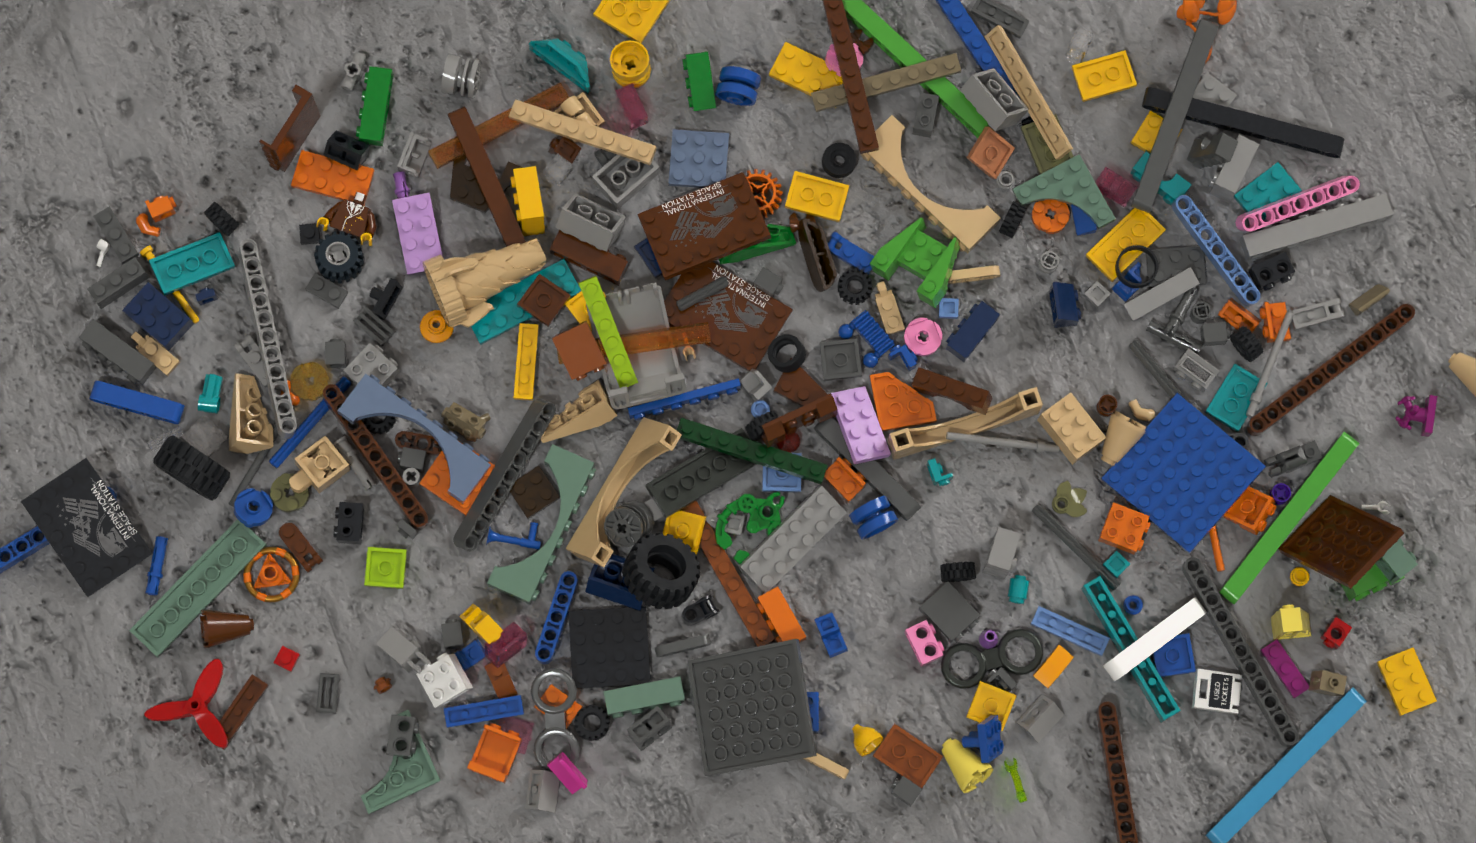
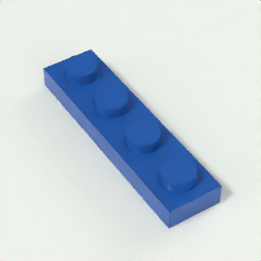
[444,695,524,728]

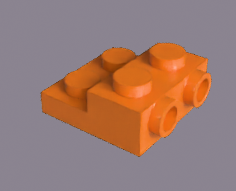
[1223,487,1276,535]

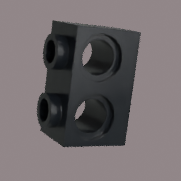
[323,130,370,170]
[1248,252,1295,291]

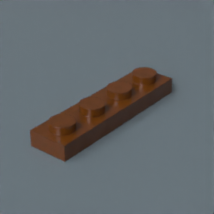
[207,674,269,750]

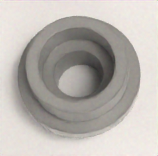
[996,171,1015,190]

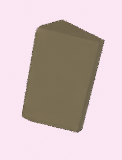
[1349,284,1390,316]

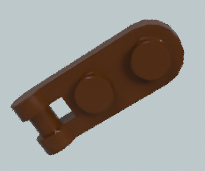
[279,523,323,573]

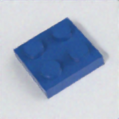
[1153,633,1196,677]

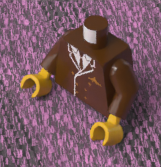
[316,192,377,246]

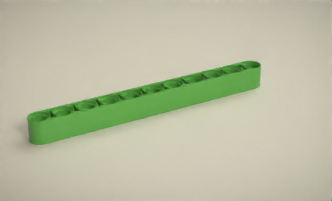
[842,0,992,138]
[1219,432,1359,605]

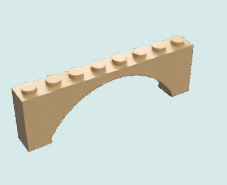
[860,115,1001,254]
[887,387,1043,460]
[566,417,682,567]

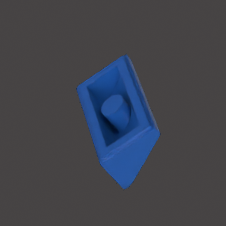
[1071,205,1097,236]

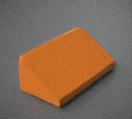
[1218,298,1261,333]

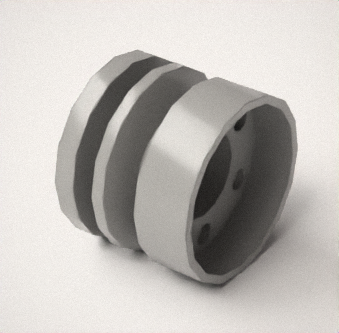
[441,54,482,99]

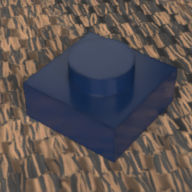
[195,288,218,306]

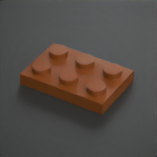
[873,723,943,788]

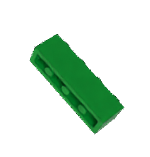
[356,66,394,146]

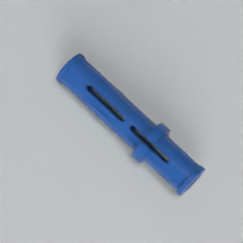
[145,536,168,596]

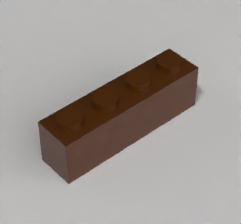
[550,230,629,286]

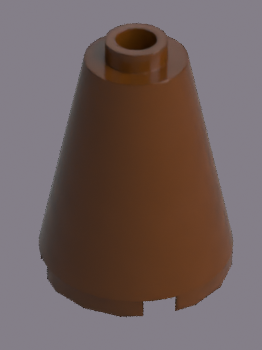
[200,609,254,648]

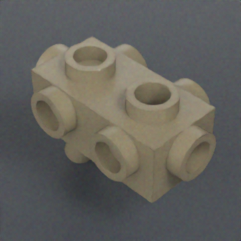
[441,402,491,442]

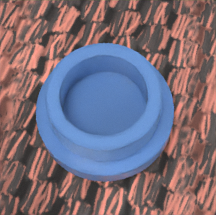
[751,400,770,418]

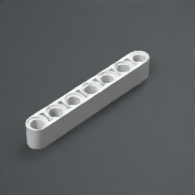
[1103,597,1207,682]

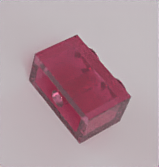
[615,83,648,130]
[485,622,527,668]

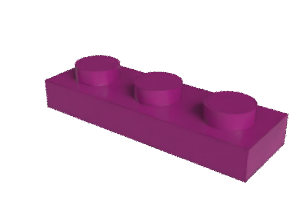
[1260,639,1309,699]

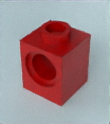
[1320,617,1352,649]

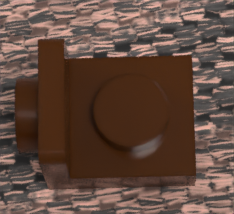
[548,136,581,164]

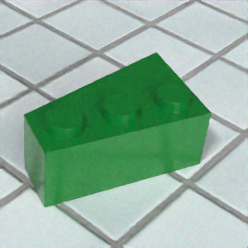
[682,51,716,111]

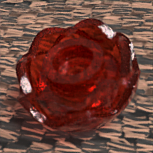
[776,433,800,453]

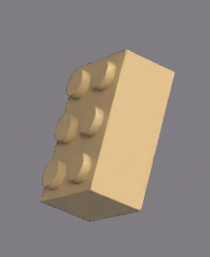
[1037,393,1107,465]

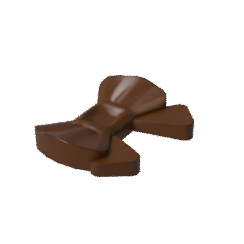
[851,29,873,55]
[789,213,816,232]

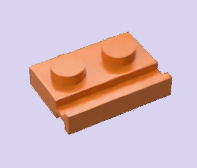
[534,684,583,729]

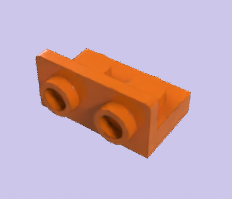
[1259,302,1291,343]
[824,457,866,502]

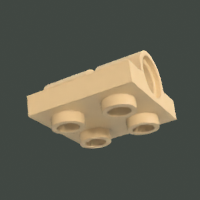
[554,92,605,143]

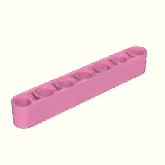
[1235,176,1360,232]

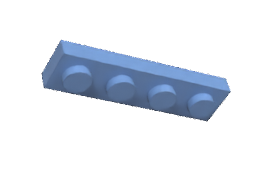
[1031,606,1110,656]

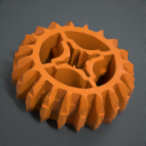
[745,169,783,219]

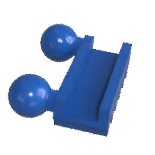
[838,310,895,368]

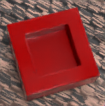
[273,646,300,672]

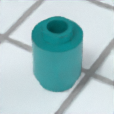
[1007,575,1029,604]

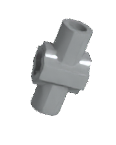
[341,52,366,91]

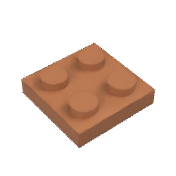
[966,126,1015,179]

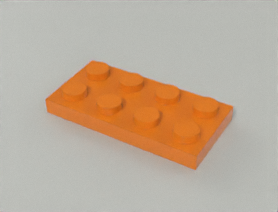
[291,150,375,206]

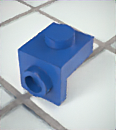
[888,345,918,371]

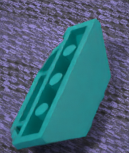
[529,38,590,94]

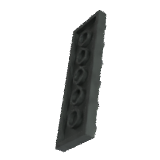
[645,428,757,518]

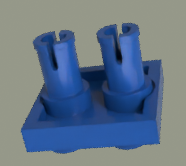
[962,715,1004,763]

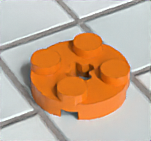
[1031,199,1070,234]

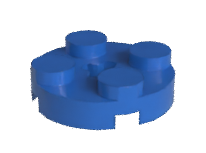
[234,488,273,528]

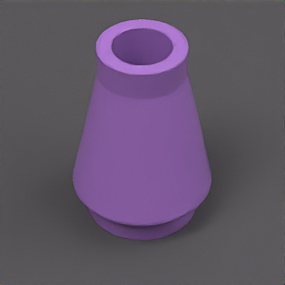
[979,630,998,649]

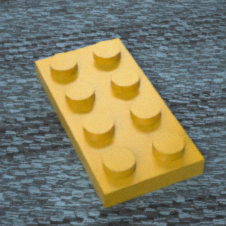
[769,42,843,108]
[1085,208,1166,282]

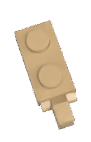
[875,281,905,335]
[131,331,180,376]

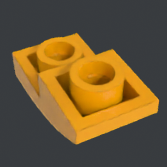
[1033,644,1074,688]

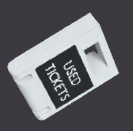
[1192,669,1242,714]

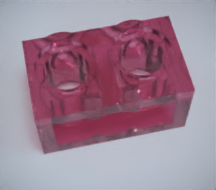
[1095,167,1137,208]

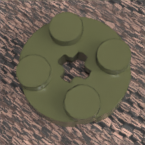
[270,473,309,512]

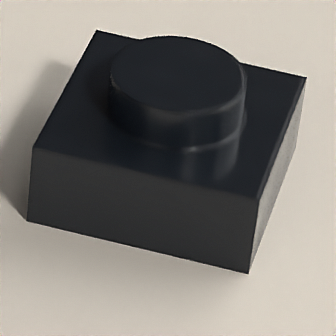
[299,223,320,245]

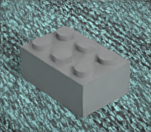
[960,68,1029,131]
[1209,134,1260,203]
[592,155,660,210]
[555,193,626,252]
[982,527,1023,580]

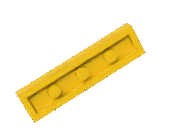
[514,323,539,401]

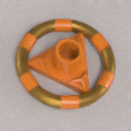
[243,547,300,603]

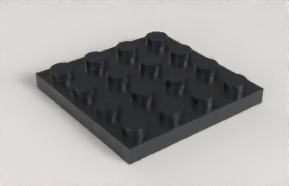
[568,606,650,689]

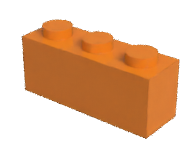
[756,586,806,643]

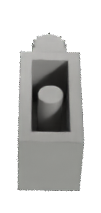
[376,626,430,674]

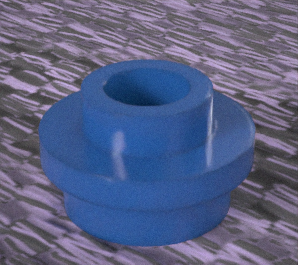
[1123,595,1143,615]

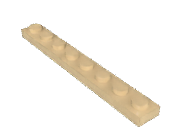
[984,25,1073,160]
[509,99,657,165]

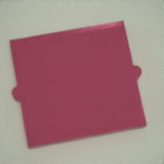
[498,717,534,755]

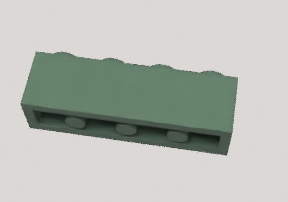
[603,676,685,719]

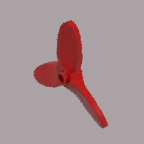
[144,659,228,749]

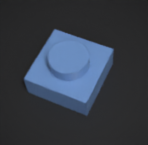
[939,298,959,319]

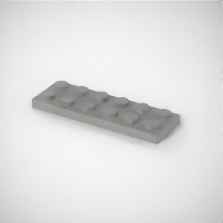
[739,485,847,594]

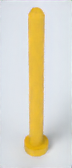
[140,245,199,324]

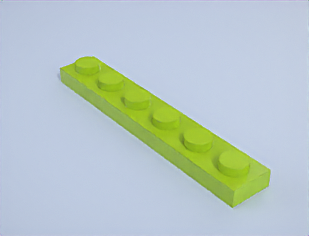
[578,276,638,388]

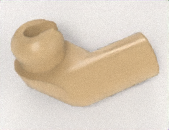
[1128,399,1155,421]

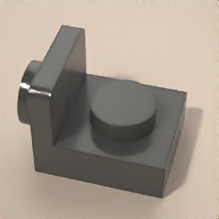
[986,667,1017,691]

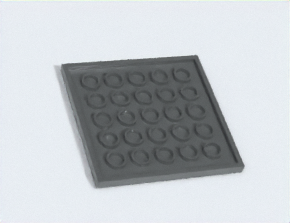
[688,639,817,776]

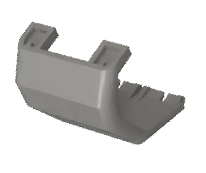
[586,282,686,409]

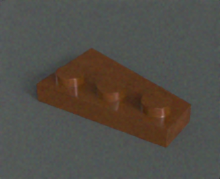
[773,358,828,406]

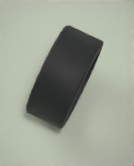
[767,334,806,373]

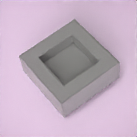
[1083,281,1111,308]

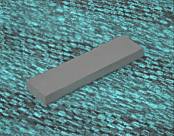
[1124,267,1200,321]

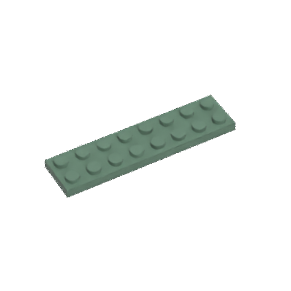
[129,519,267,657]

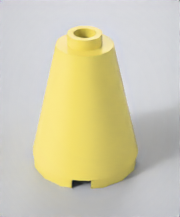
[941,738,993,793]

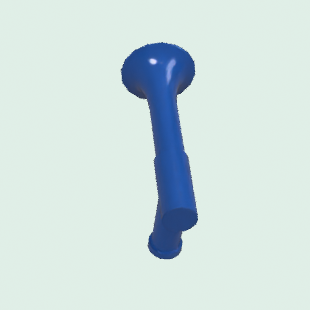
[486,522,541,550]

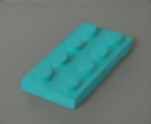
[149,232,235,296]

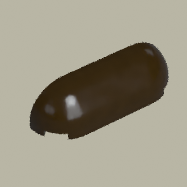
[798,219,837,292]

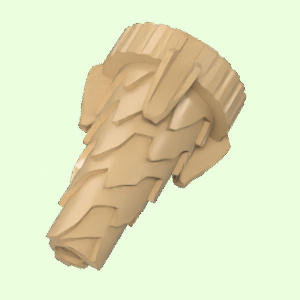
[422,238,546,328]

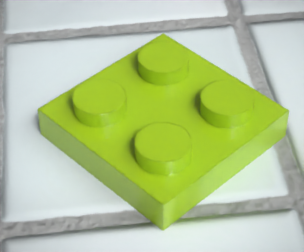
[364,547,407,589]

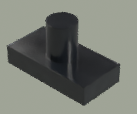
[370,278,403,320]

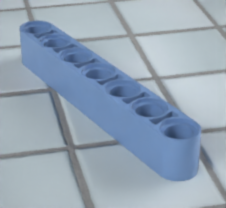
[1172,195,1260,306]

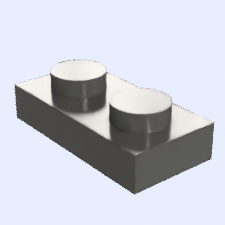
[305,273,348,309]

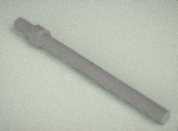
[1246,312,1294,418]
[946,432,1060,453]

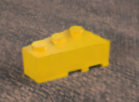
[510,166,545,236]

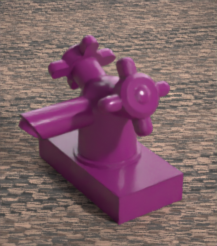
[1395,395,1437,437]

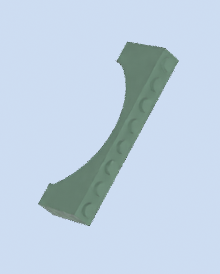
[487,444,597,605]

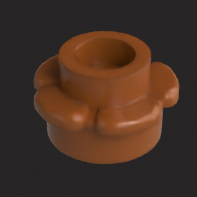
[374,677,392,694]

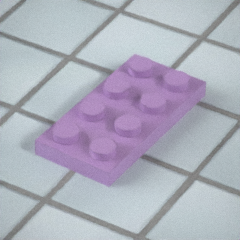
[392,193,443,275]
[831,386,891,464]

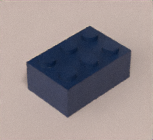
[122,282,194,351]

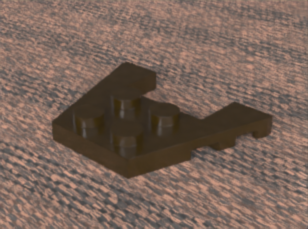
[450,140,523,213]

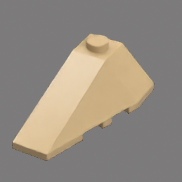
[229,373,273,454]
[541,380,617,443]

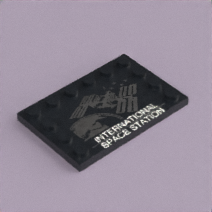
[21,457,153,597]

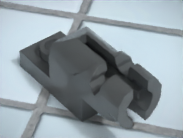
[1264,440,1323,478]

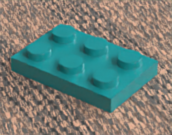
[1234,162,1302,221]
[1205,364,1268,432]

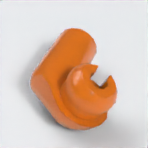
[136,213,161,237]

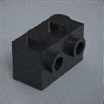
[333,502,365,545]

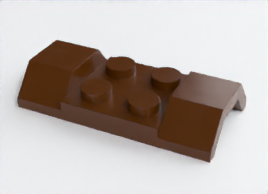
[761,393,838,447]

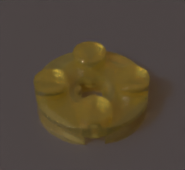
[290,362,329,401]

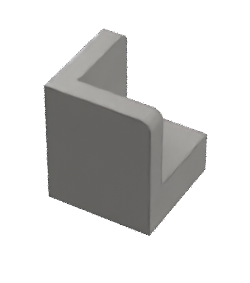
[739,369,772,400]

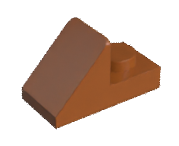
[484,659,518,699]

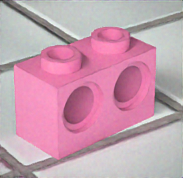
[904,620,945,667]

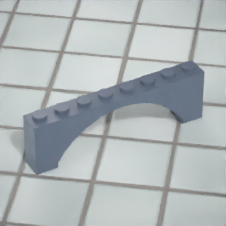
[338,374,491,504]

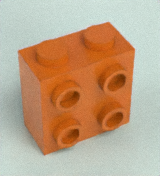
[1098,502,1151,555]

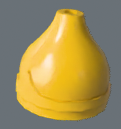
[852,724,883,757]

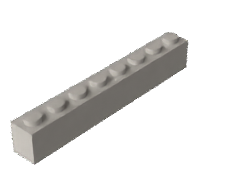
[1240,193,1394,261]

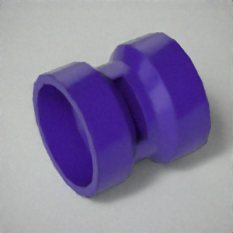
[1269,483,1291,505]

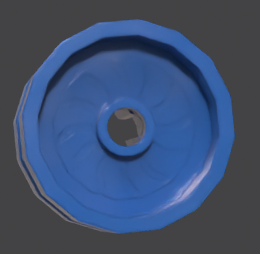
[715,66,761,106]
[849,496,899,540]

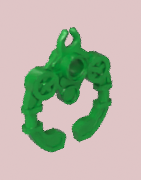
[715,492,785,565]

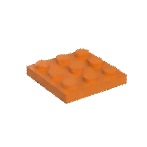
[419,441,495,516]

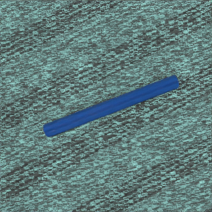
[269,377,351,468]

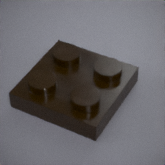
[510,466,560,519]

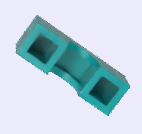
[1131,151,1192,205]

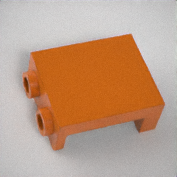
[467,723,522,784]

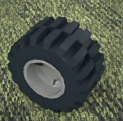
[314,231,364,284]

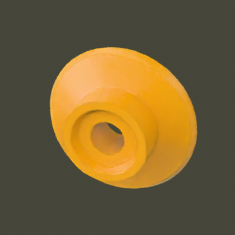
[420,310,454,343]

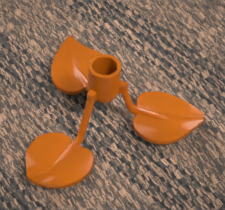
[1177,0,1237,64]

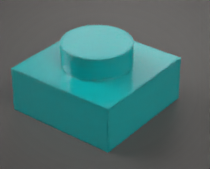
[1103,550,1130,578]

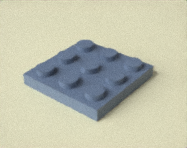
[669,129,729,188]

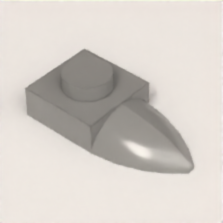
[706,513,745,536]

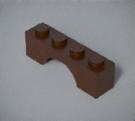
[911,367,992,415]

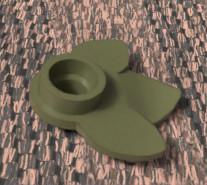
[1052,481,1087,517]

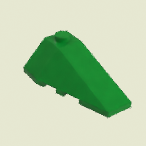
[719,224,796,264]

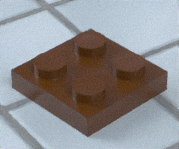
[517,274,571,327]

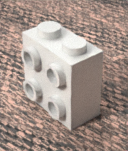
[416,653,473,708]

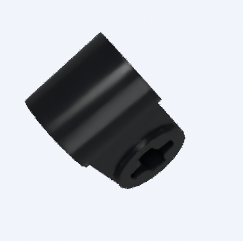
[682,595,720,626]

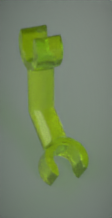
[1004,758,1027,803]

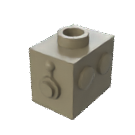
[1309,670,1347,697]

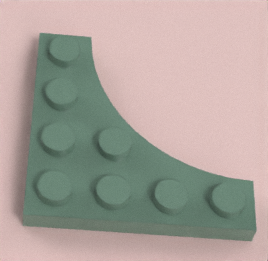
[1012,154,1116,229]
[361,710,441,814]

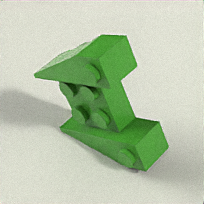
[870,218,960,308]

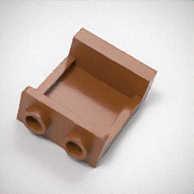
[552,321,607,381]

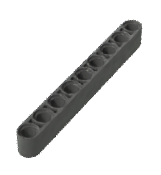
[453,399,556,552]

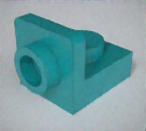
[926,458,954,487]

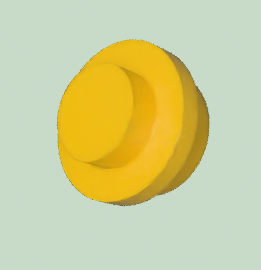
[1290,567,1309,587]

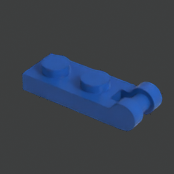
[828,232,874,274]

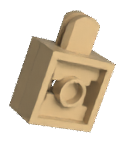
[289,436,350,494]

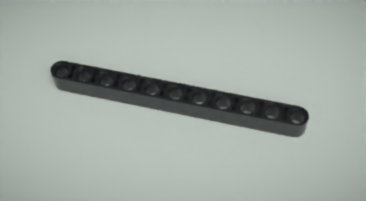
[1142,87,1345,158]

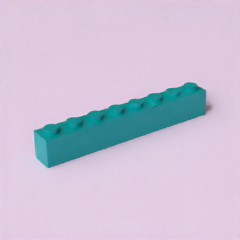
[1081,576,1181,723]

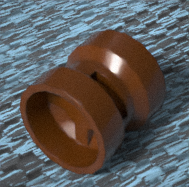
[1096,395,1117,417]

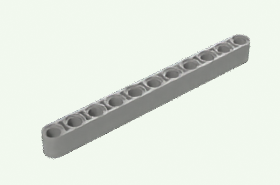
[239,239,297,439]

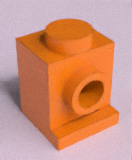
[145,196,177,223]

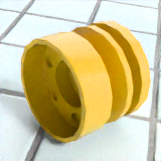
[610,40,651,89]

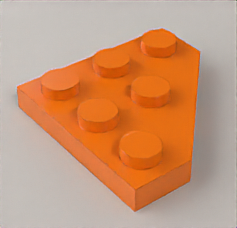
[869,372,937,431]

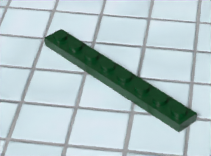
[677,418,827,484]

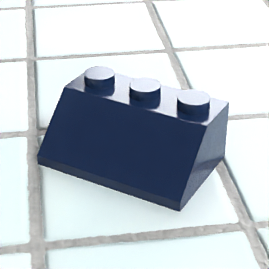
[585,554,655,611]

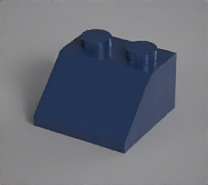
[1049,282,1081,328]

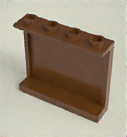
[259,85,321,172]

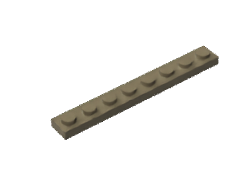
[811,53,961,112]

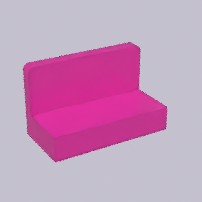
[547,751,588,795]

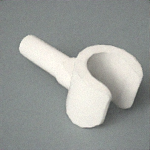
[96,239,110,267]
[1362,501,1390,515]

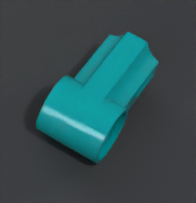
[198,374,223,414]

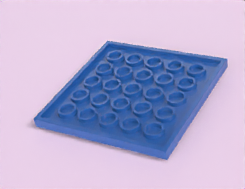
[1101,393,1266,554]

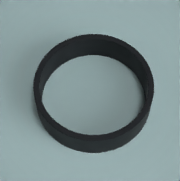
[1115,245,1159,288]

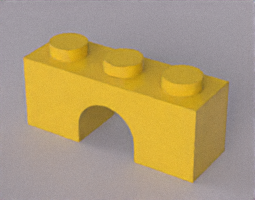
[459,604,503,644]

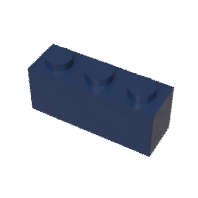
[946,301,1000,362]

